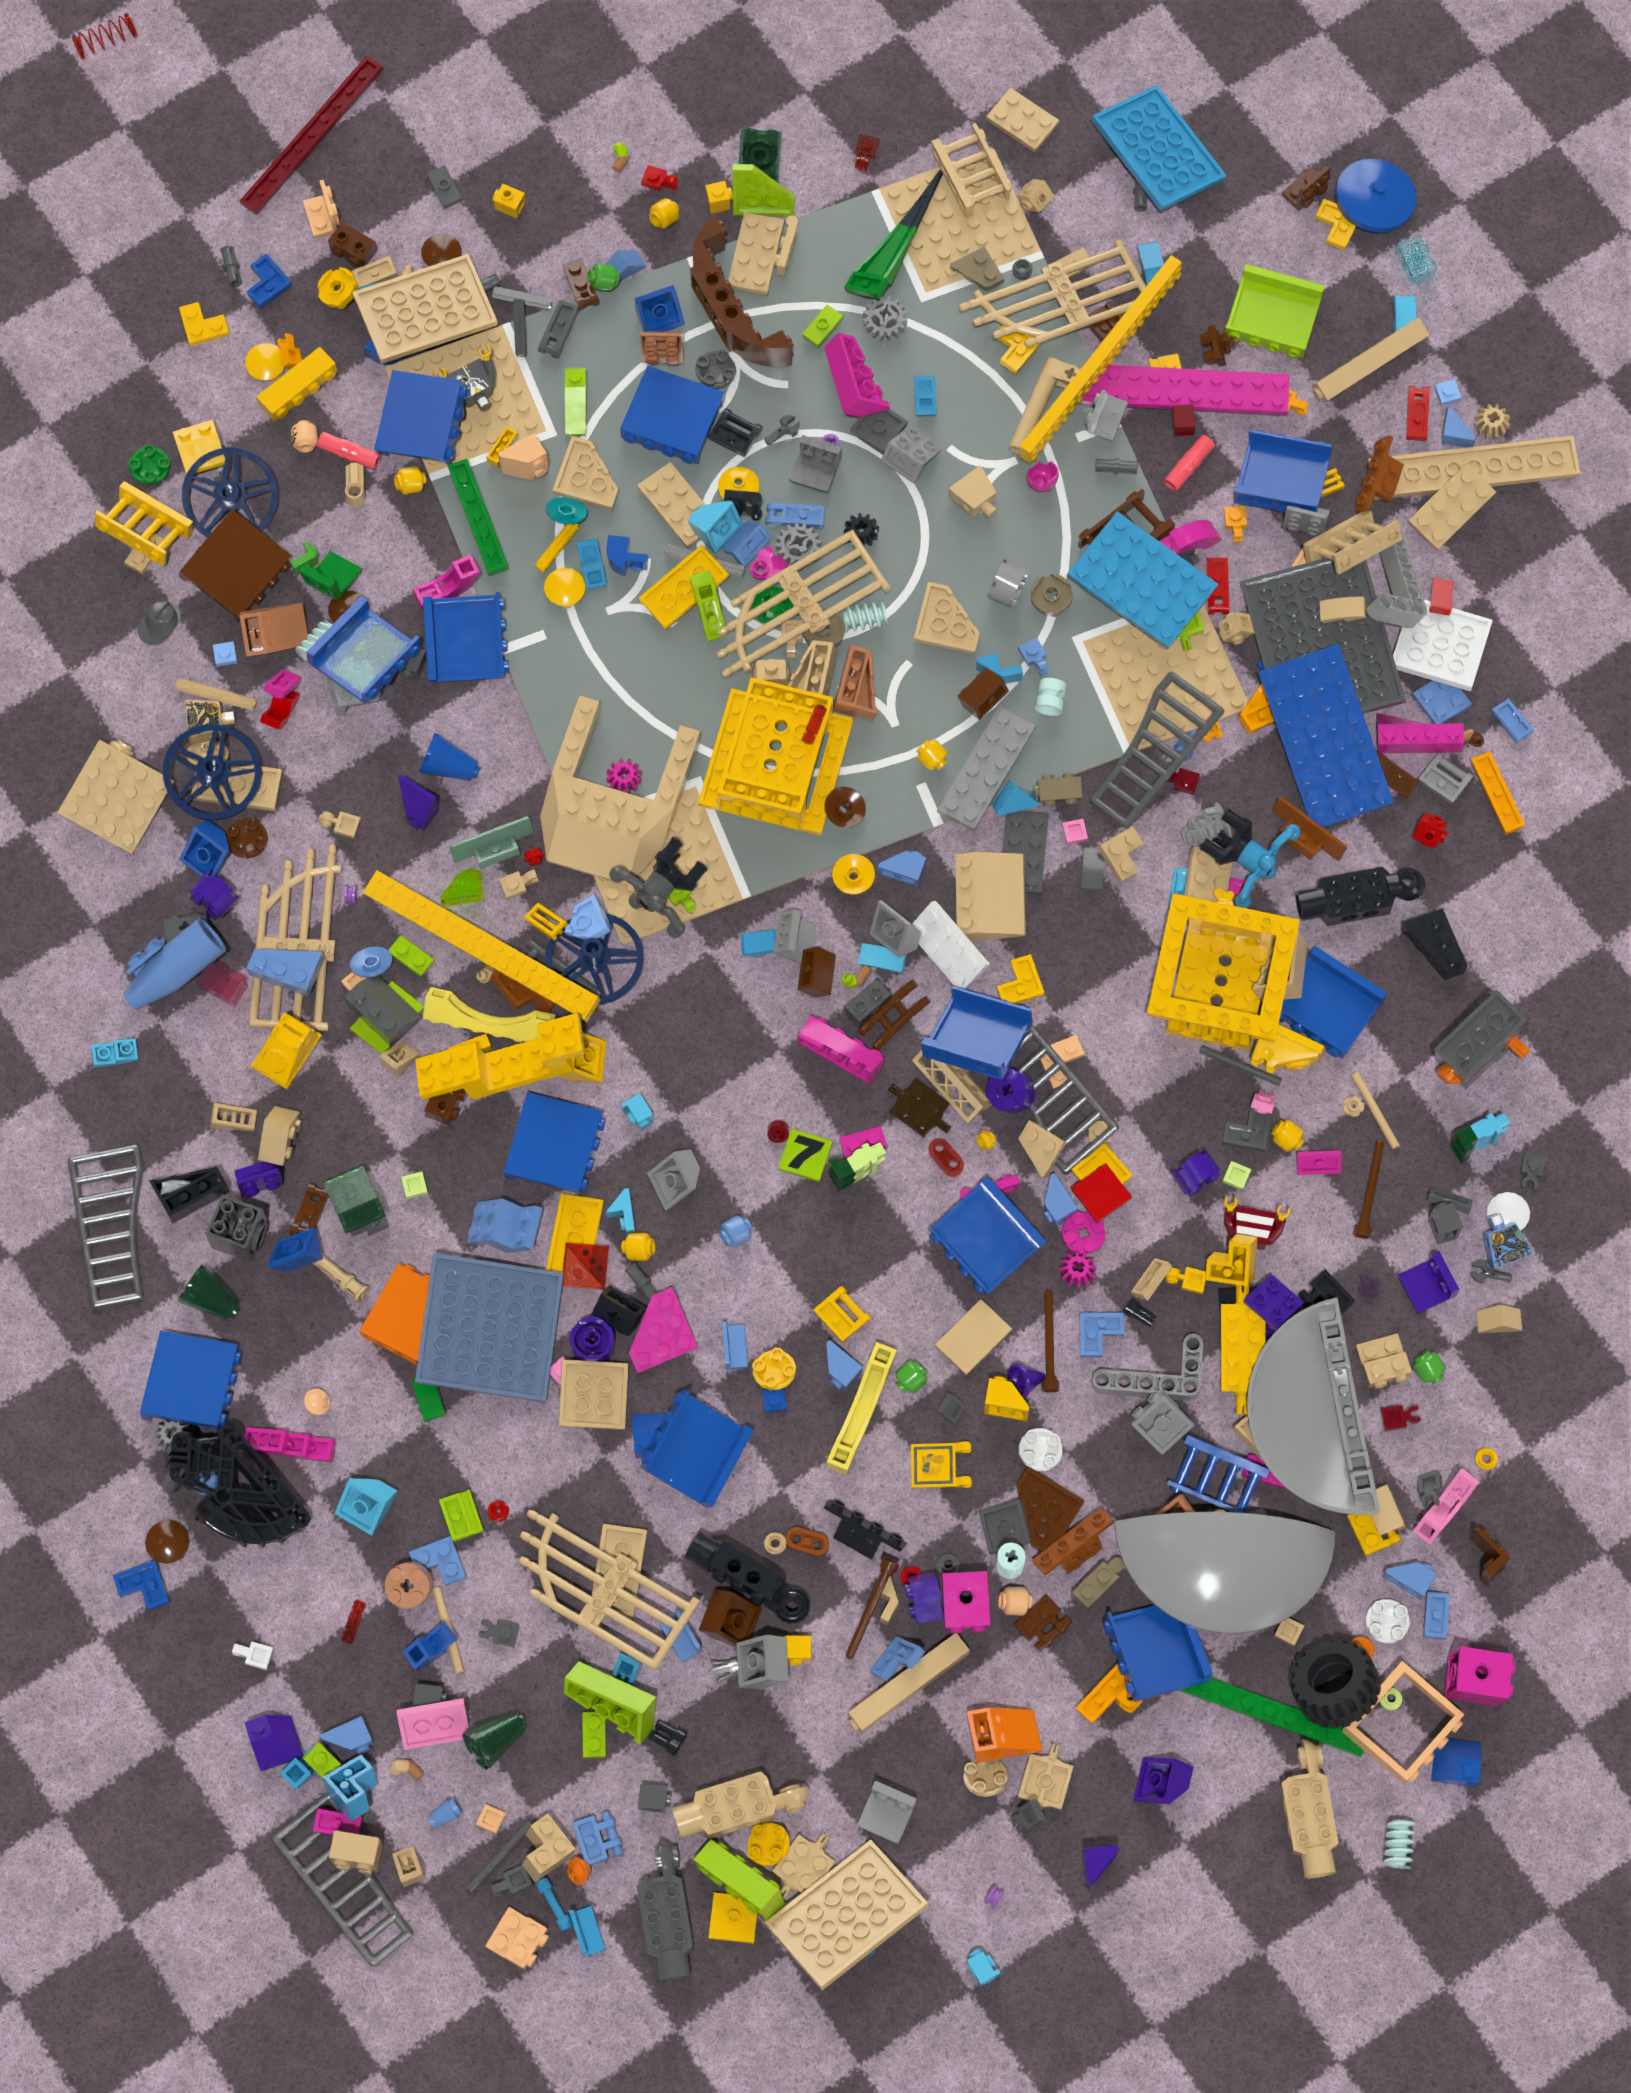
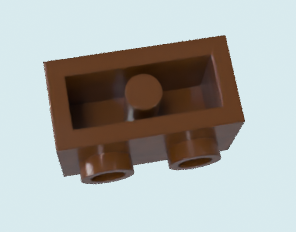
[328,222,377,267]
[957,668,1009,720]
[797,947,836,998]
[424,1089,467,1126]

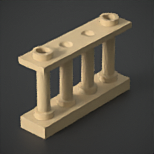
[931,123,1012,217]
[1303,510,1402,575]

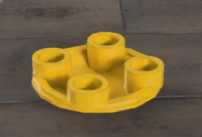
[245,343,285,381]
[544,568,586,609]
[752,1348,796,1390]
[747,1823,790,1867]

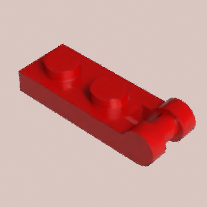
[1406,386,1430,441]
[1206,558,1229,615]

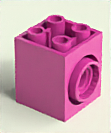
[941,1571,990,1634]
[1445,1646,1515,1706]

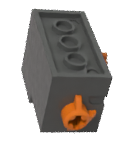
[1434,990,1531,1090]

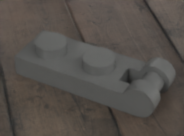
[538,300,579,358]

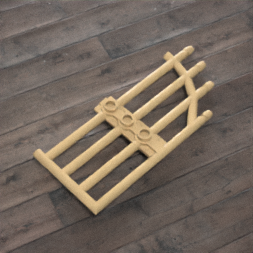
[958,239,1146,347]
[716,529,891,678]
[249,844,342,1031]
[519,1510,700,1671]

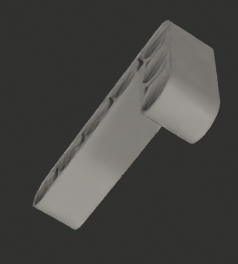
[1367,537,1427,628]
[1091,1334,1203,1401]

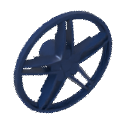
[182,448,278,538]
[163,724,261,821]
[545,913,644,1005]

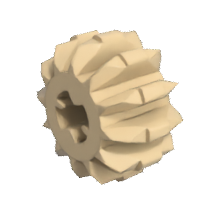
[1475,404,1510,440]

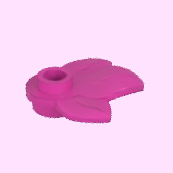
[750,546,789,584]

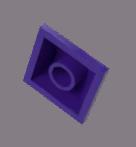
[399,775,439,831]
[244,1715,303,1772]
[1133,1757,1194,1804]

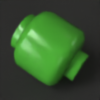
[587,263,619,291]
[1413,1350,1446,1384]
[895,1361,928,1393]

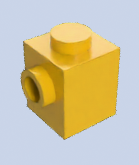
[705,181,733,214]
[492,184,526,218]
[784,1636,811,1666]

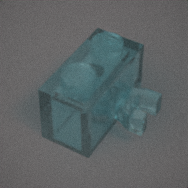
[1396,235,1437,286]

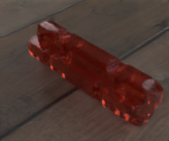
[801,705,827,745]
[341,1600,366,1644]

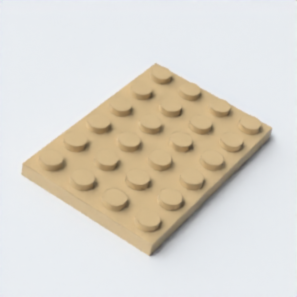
[353,254,498,364]
[765,1840,929,1990]

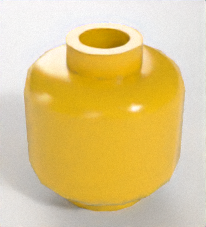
[649,198,679,229]
[394,466,426,495]
[916,739,948,771]
[1271,1120,1304,1152]
[621,1233,655,1261]

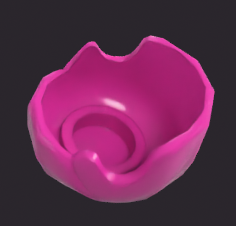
[1026,461,1059,492]

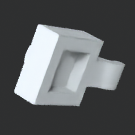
[232,1642,273,1670]

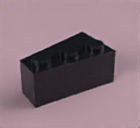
[1400,908,1467,980]
[149,1167,230,1224]

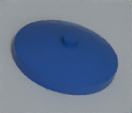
[1335,159,1417,233]

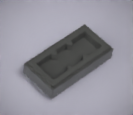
[426,165,462,209]
[1427,1187,1473,1215]

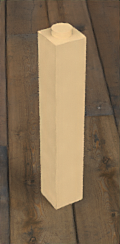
[1312,317,1430,402]
[848,1633,970,1734]

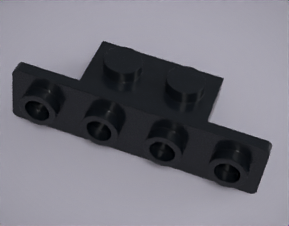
[824,1500,907,1560]

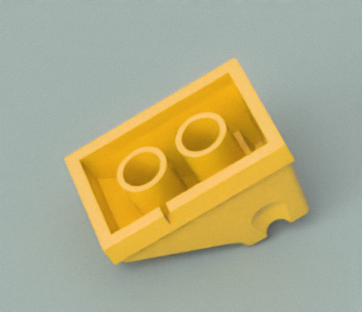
[250,1012,322,1090]
[1251,1024,1324,1073]

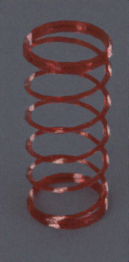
[72,13,137,60]

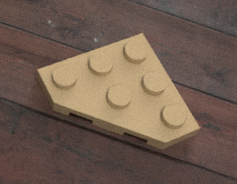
[552,436,619,510]
[913,582,980,655]

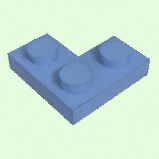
[1080,1313,1124,1358]
[409,1536,466,1586]
[870,1636,925,1682]

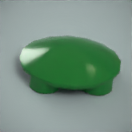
[128,444,170,485]
[752,586,793,623]

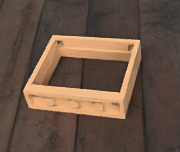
[1342,1661,1464,1785]

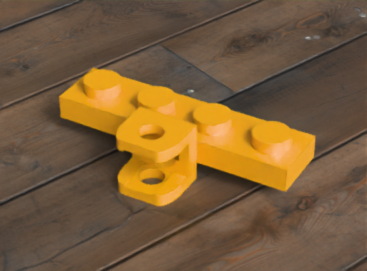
[1076,1663,1143,1725]

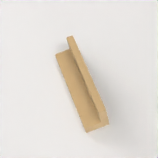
[912,1050,992,1124]

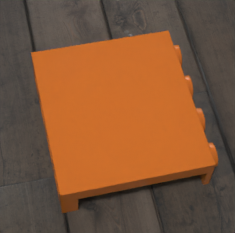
[359,1264,430,1365]

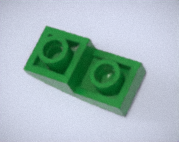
[412,1378,446,1423]

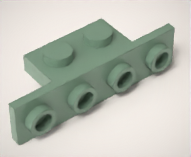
[449,816,534,869]

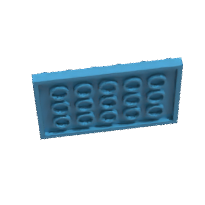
[1091,85,1227,211]
[1067,511,1218,649]

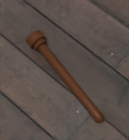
[1353,1139,1384,1239]
[1041,1289,1059,1393]
[846,1557,899,1659]

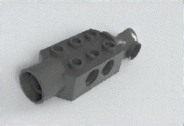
[637,1841,694,1982]

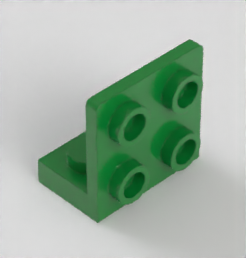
[299,551,362,601]

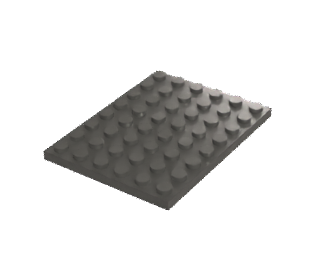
[1240,558,1406,714]

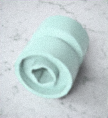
[1035,678,1066,716]

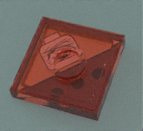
[562,1243,609,1290]

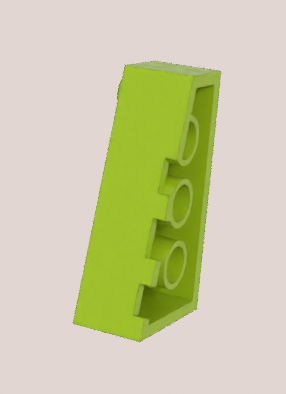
[564,1661,656,1745]
[693,1839,786,1924]

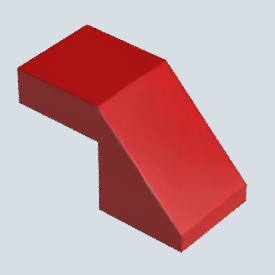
[260,691,301,730]

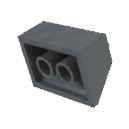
[344,975,422,1047]

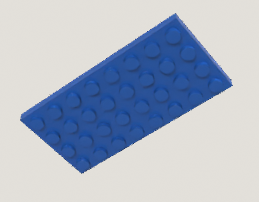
[1258,644,1394,828]

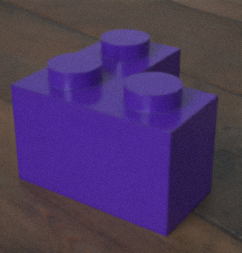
[904,1572,944,1624]

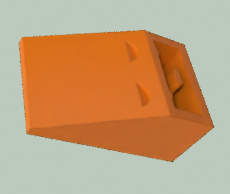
[967,1707,1042,1763]

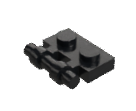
[1298,1269,1355,1315]

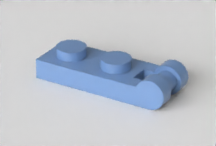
[765,503,825,528]

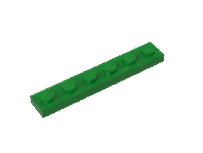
[447,459,508,576]

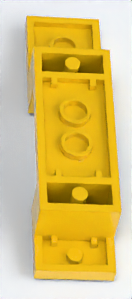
[415,1013,585,1100]

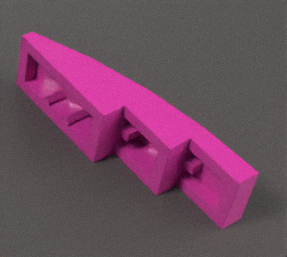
[244,1427,336,1463]

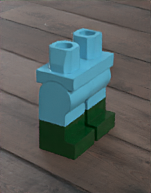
[1450,1113,1510,1164]

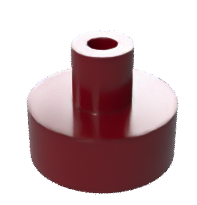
[767,1120,789,1143]

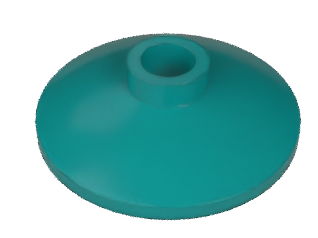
[545,497,587,524]

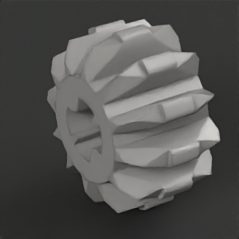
[154,1419,192,1452]

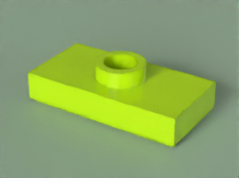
[802,304,843,348]

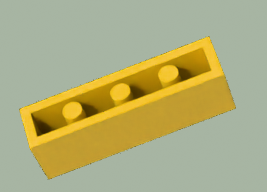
[256,347,337,422]

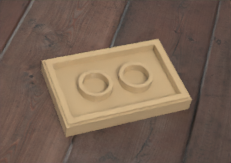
[935,1299,1012,1376]

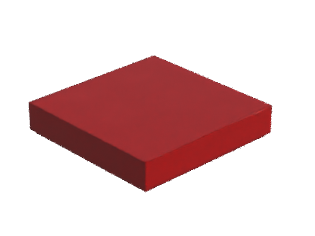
[1071,1164,1132,1223]

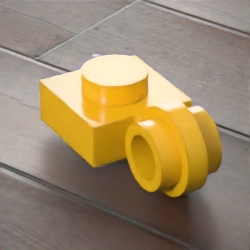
[1165,1267,1206,1295]

